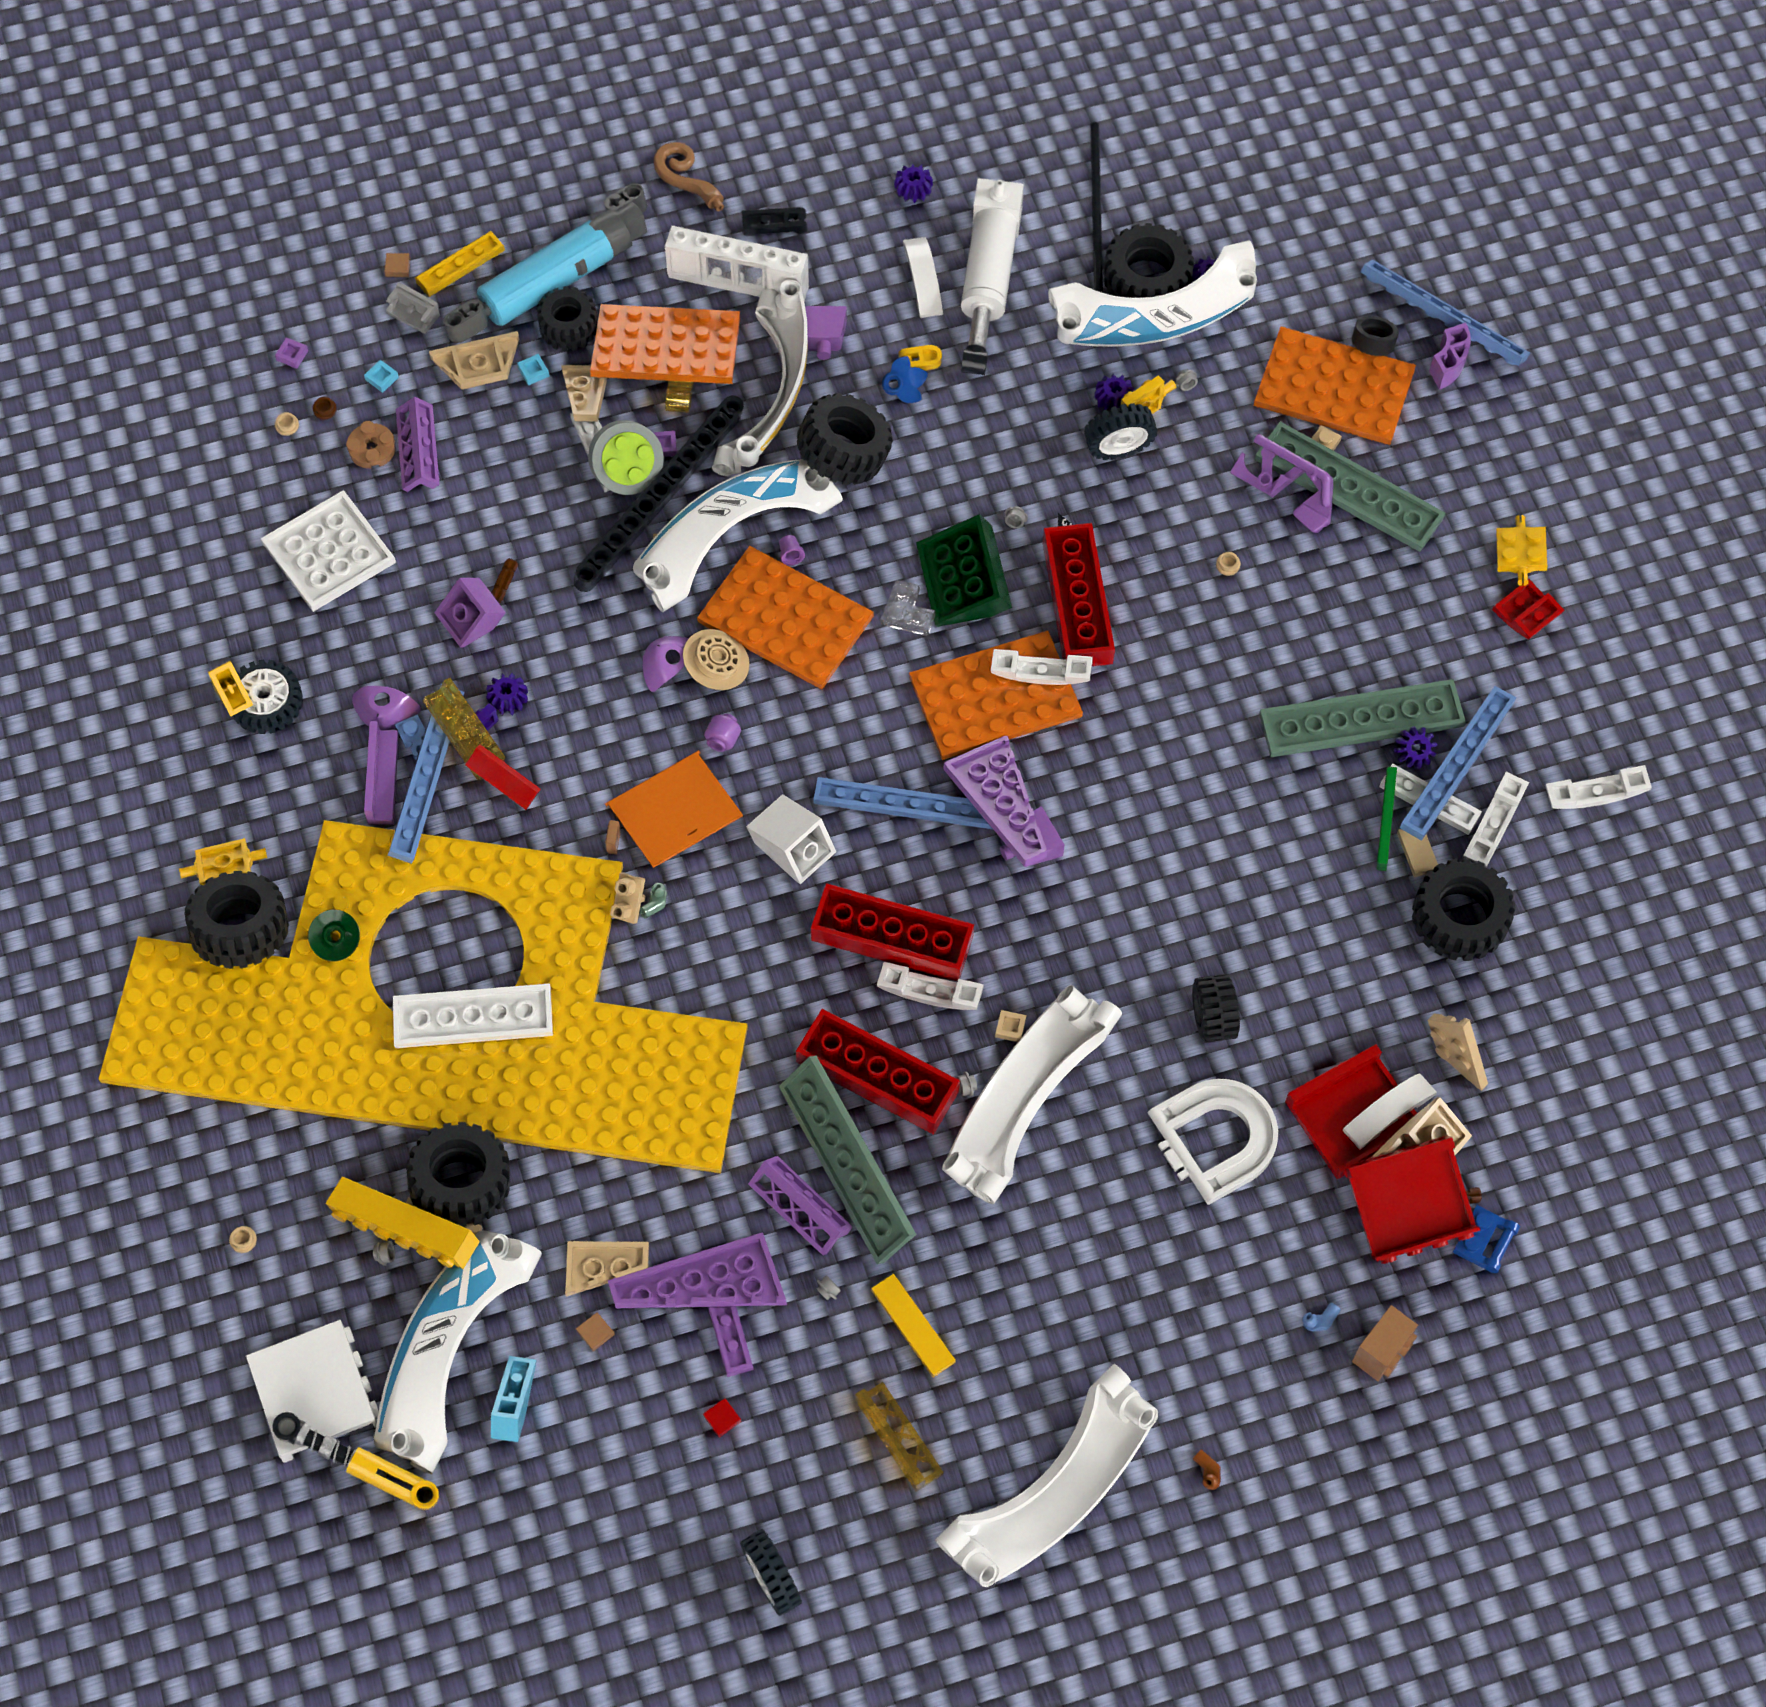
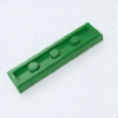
[1376,767,1397,871]

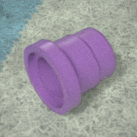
[779,535,805,566]

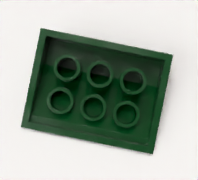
[916,514,1012,627]

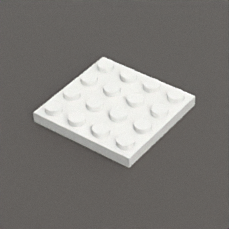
[261,490,396,612]

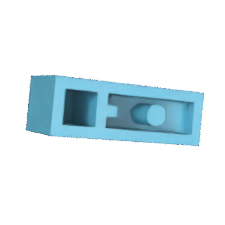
[491,1356,536,1442]

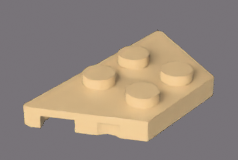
[429,331,519,390]
[1428,1013,1488,1091]

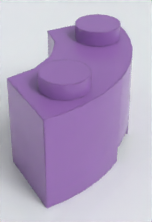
[1429,323,1471,390]

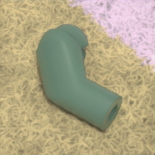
[639,883,667,919]

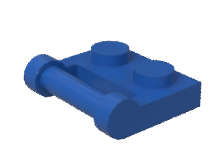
[1453,1205,1520,1273]

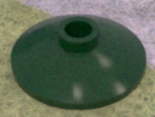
[308,910,360,961]

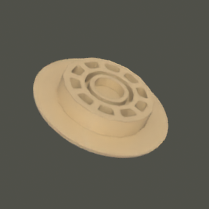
[683,629,749,690]

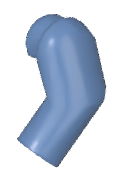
[1302,1303,1341,1332]

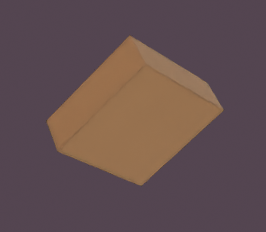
[385,253,410,277]
[605,820,621,855]
[576,1312,615,1352]

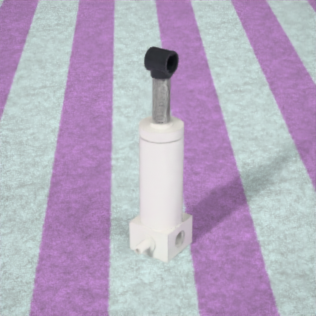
[961,178,1024,375]

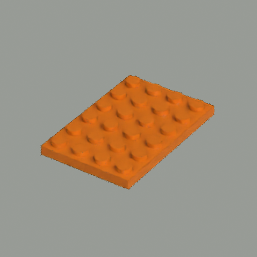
[590,304,740,384]
[1253,326,1416,445]
[697,546,874,690]
[909,630,1083,760]

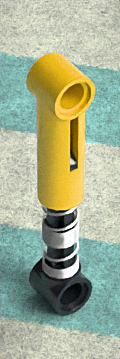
[272,1412,439,1510]

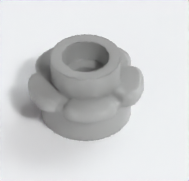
[1175,369,1198,391]
[1005,506,1028,529]
[956,1071,977,1097]
[373,1239,395,1266]
[817,1276,841,1300]

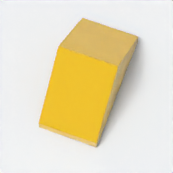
[208,661,253,716]

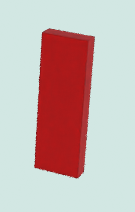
[465,744,541,810]

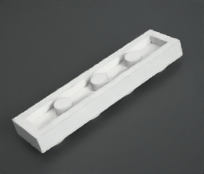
[1379,764,1482,835]

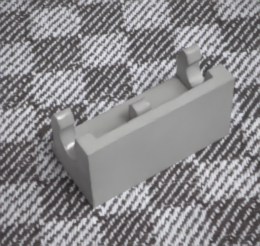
[386,282,440,334]

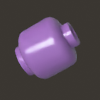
[704,713,741,752]

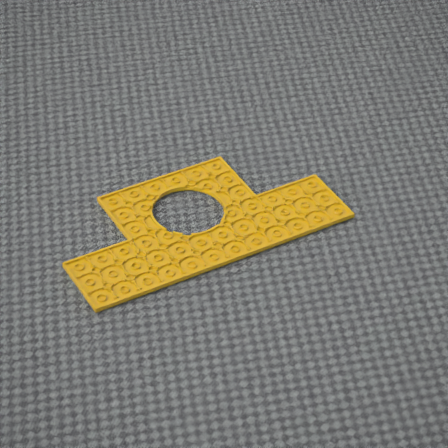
[99,820,748,1173]

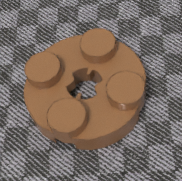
[346,421,395,468]

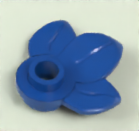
[882,356,928,403]

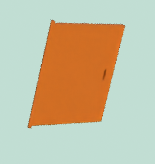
[605,750,743,868]

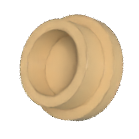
[275,412,299,436]
[1216,552,1240,576]
[229,1226,257,1253]

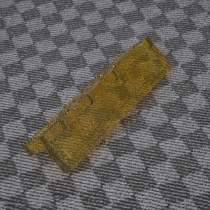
[423,678,506,781]
[855,1382,944,1492]

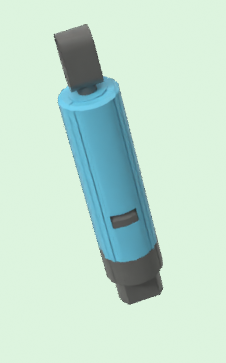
[443,183,647,343]

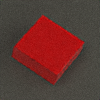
[703,1398,741,1438]

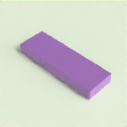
[708,1306,754,1377]

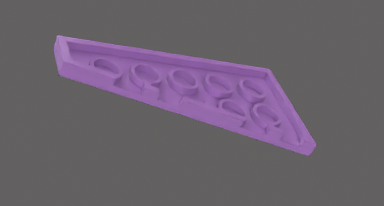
[943,736,1047,867]
[608,1232,787,1308]

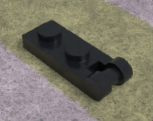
[742,207,808,235]

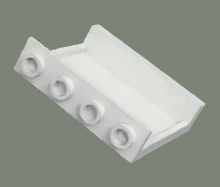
[246,1320,379,1463]

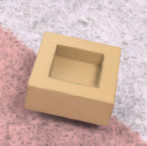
[1311,425,1342,451]
[995,1010,1026,1042]

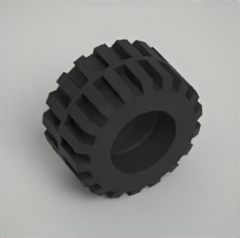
[537,286,598,351]
[1192,974,1240,1043]

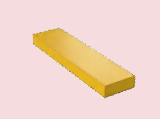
[415,231,505,297]
[871,1274,956,1378]

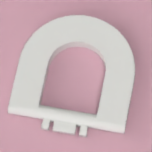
[1148,1079,1278,1205]

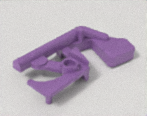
[1230,434,1333,533]

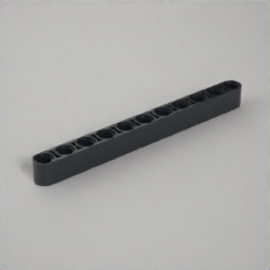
[574,395,744,592]

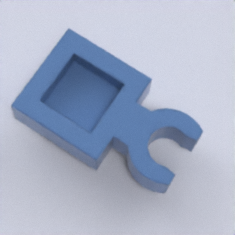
[395,714,426,760]

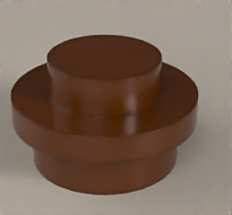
[313,397,337,420]

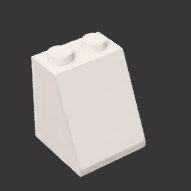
[746,794,836,884]

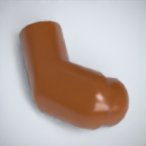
[1193,1449,1221,1490]

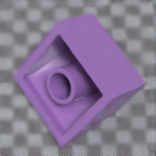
[434,578,506,648]

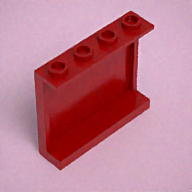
[1285,1044,1417,1180]
[1345,1135,1480,1264]

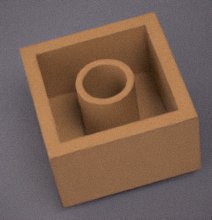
[1352,1305,1418,1382]

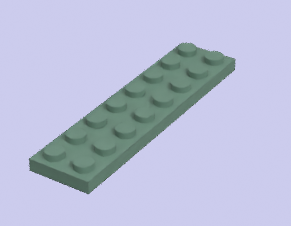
[1254,422,1446,552]
[1259,679,1466,758]
[779,1056,916,1264]

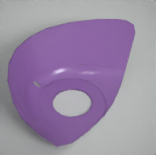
[643,636,689,692]
[352,686,421,730]

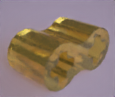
[665,381,694,413]

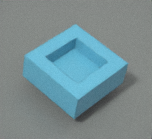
[517,354,549,386]
[364,360,399,393]

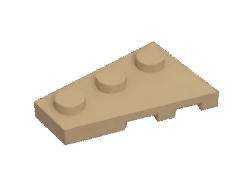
[561,365,607,422]
[565,1241,649,1297]

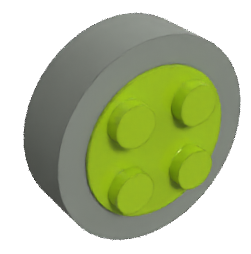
[588,420,664,495]

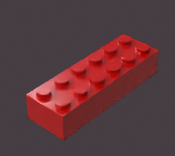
[1042,523,1115,666]
[811,883,974,982]
[796,1009,960,1135]

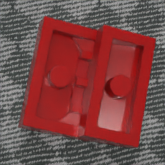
[1492,579,1565,640]

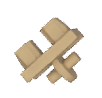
[610,872,645,924]

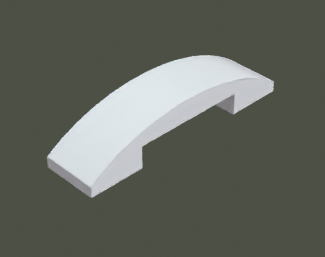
[903,237,943,318]
[991,649,1093,685]
[1545,765,1652,809]
[1463,772,1529,867]
[877,962,984,1010]
[1342,1073,1437,1150]

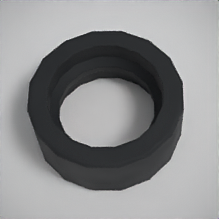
[1351,316,1399,356]

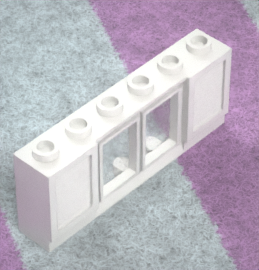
[665,226,809,301]

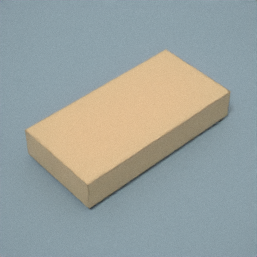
[1397,829,1438,877]

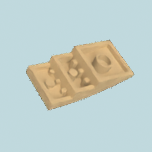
[1371,1097,1472,1158]

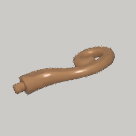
[653,142,724,212]

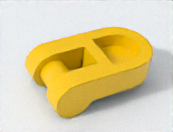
[898,345,942,371]

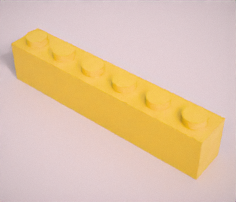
[325,1176,480,1269]

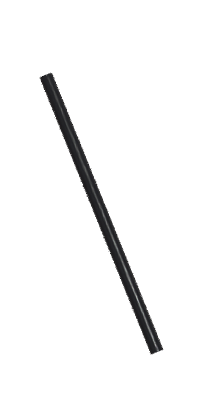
[1090,122,1103,293]

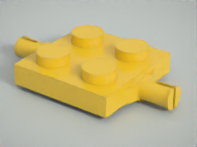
[1121,375,1177,414]
[1496,515,1547,586]
[179,838,268,885]

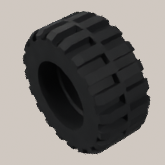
[1103,223,1194,298]
[796,393,893,485]
[1412,858,1515,961]
[184,871,289,969]
[406,1122,510,1228]

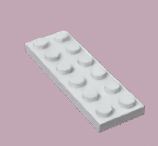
[393,984,553,1048]

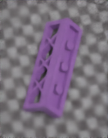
[396,397,440,492]
[364,721,399,825]
[748,1156,852,1256]

